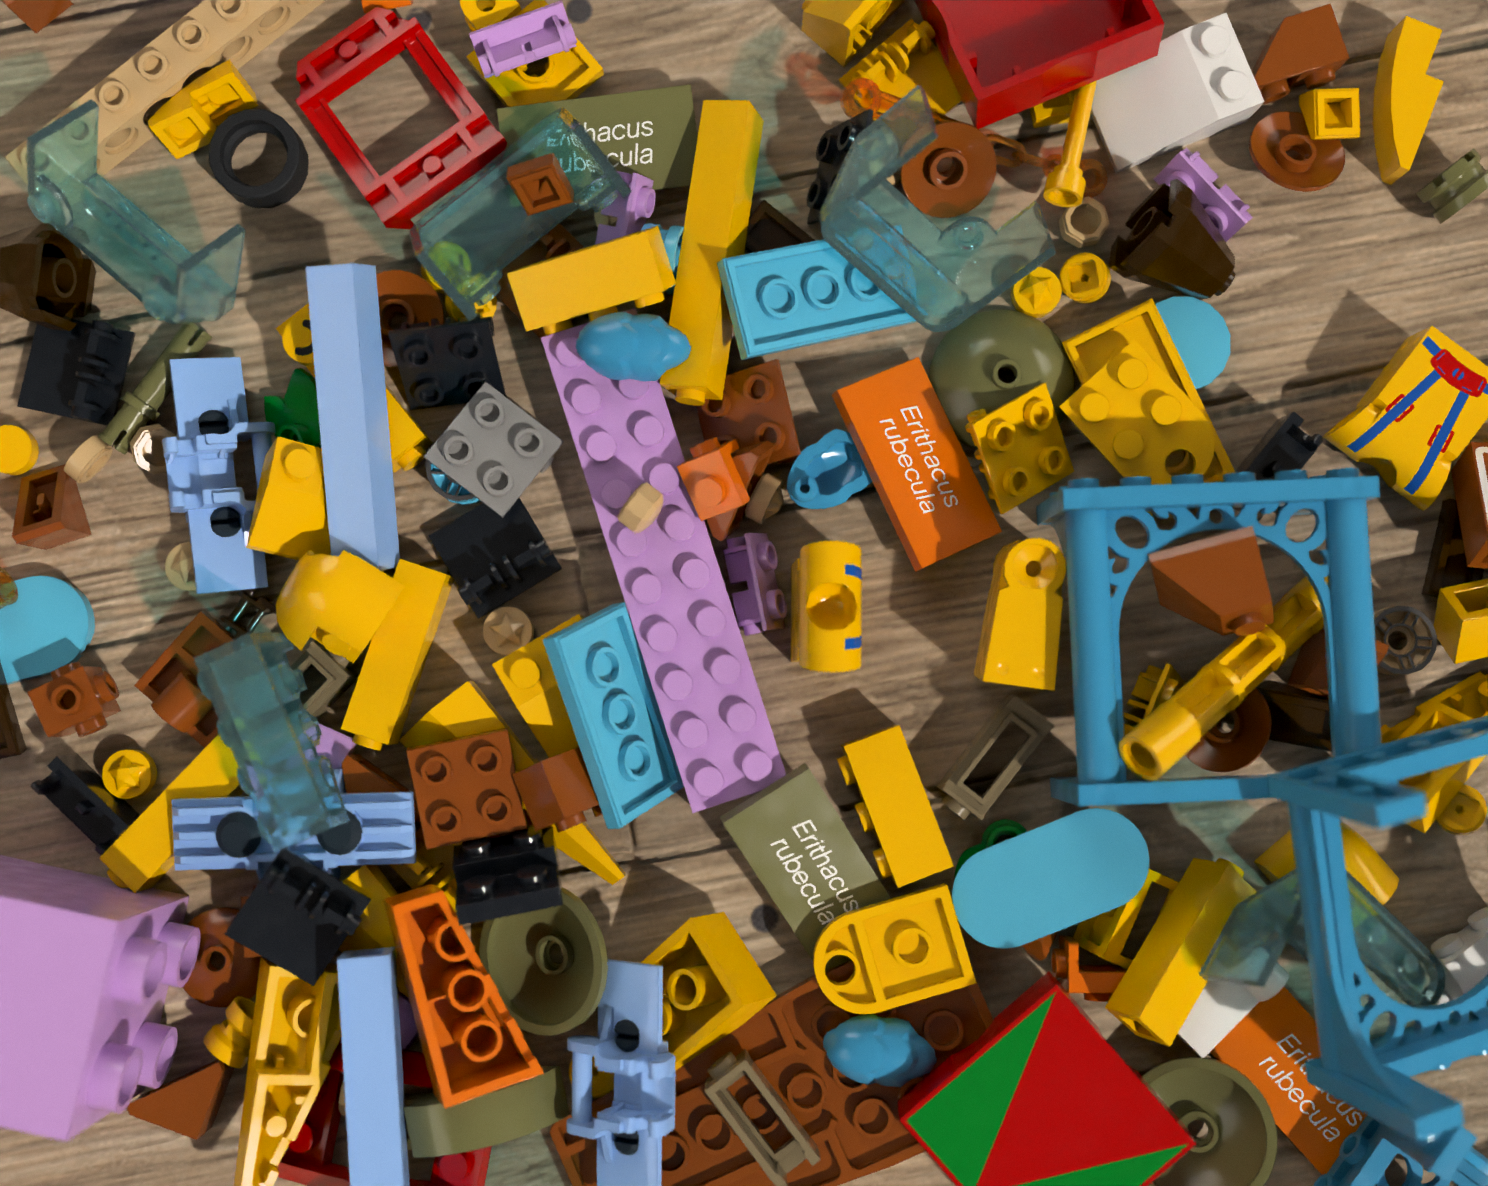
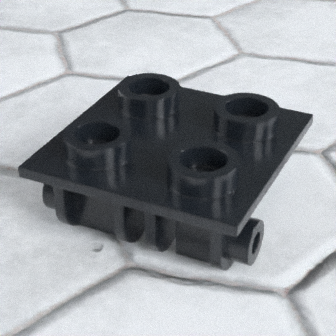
[807,109,874,230]
[388,312,506,410]
[17,319,136,426]
[429,497,562,619]
[224,847,371,986]

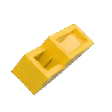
[1373,16,1444,185]

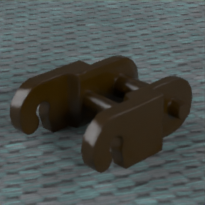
[219,590,276,657]

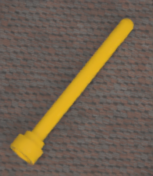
[1043,81,1097,207]

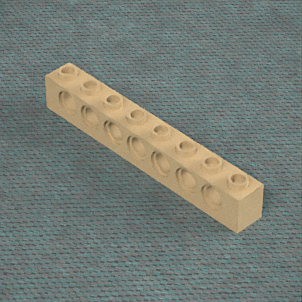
[5,0,326,211]

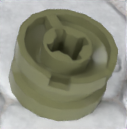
[1416,148,1488,224]

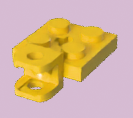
[460,0,604,107]

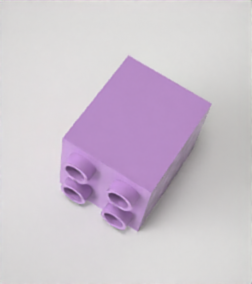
[0,855,201,1142]

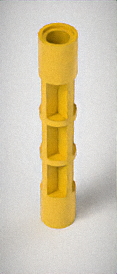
[1119,563,1328,781]

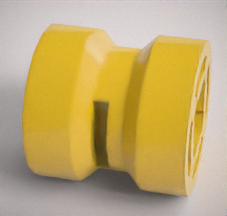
[203,996,255,1069]

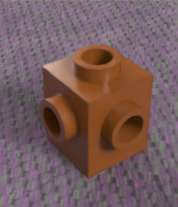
[27,662,121,737]

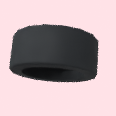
[209,109,309,208]

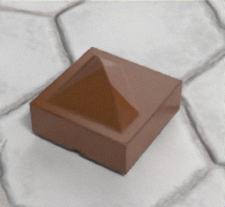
[506,152,574,216]

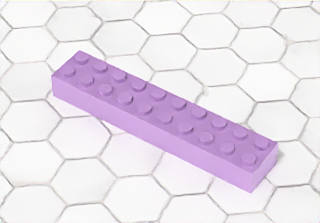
[541,308,786,813]

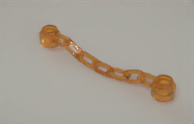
[840,78,1108,198]

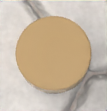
[64,435,112,483]

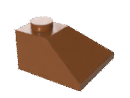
[1148,526,1274,636]

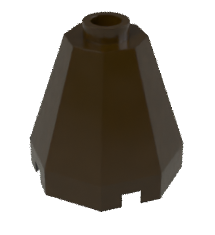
[1109,179,1235,300]
[0,223,96,331]

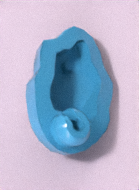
[576,312,691,382]
[787,429,872,509]
[823,1014,937,1087]

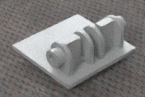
[424,382,564,518]

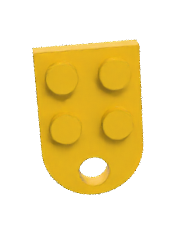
[1059,339,1215,485]
[813,883,976,1014]

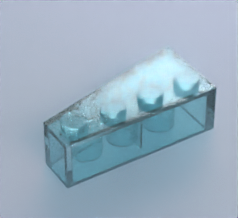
[194,633,349,852]

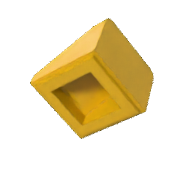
[1299,88,1360,140]

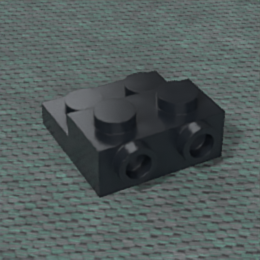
[453,826,563,926]

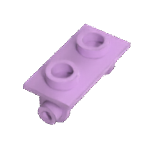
[469,0,577,79]
[1154,148,1253,242]
[595,171,656,244]
[723,533,787,636]

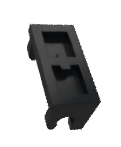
[1235,411,1323,522]
[31,754,140,855]

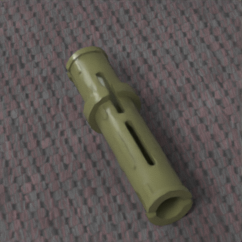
[98,319,213,455]

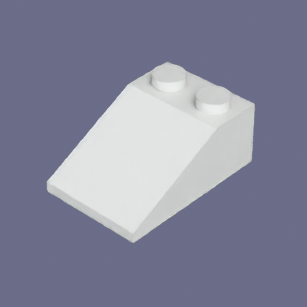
[1090,13,1265,174]

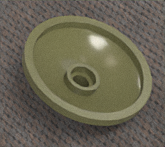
[928,309,1074,450]
[479,887,608,1036]
[1142,1056,1278,1186]

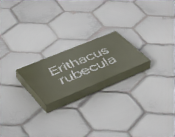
[496,84,698,209]
[720,763,891,972]

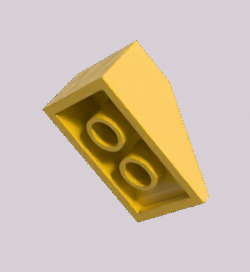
[492,614,585,758]
[597,912,777,1071]

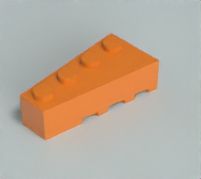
[383,884,544,1108]

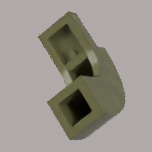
[403,1066,570,1158]

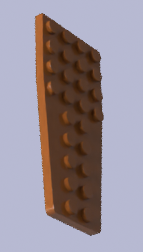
[550,960,993,1186]

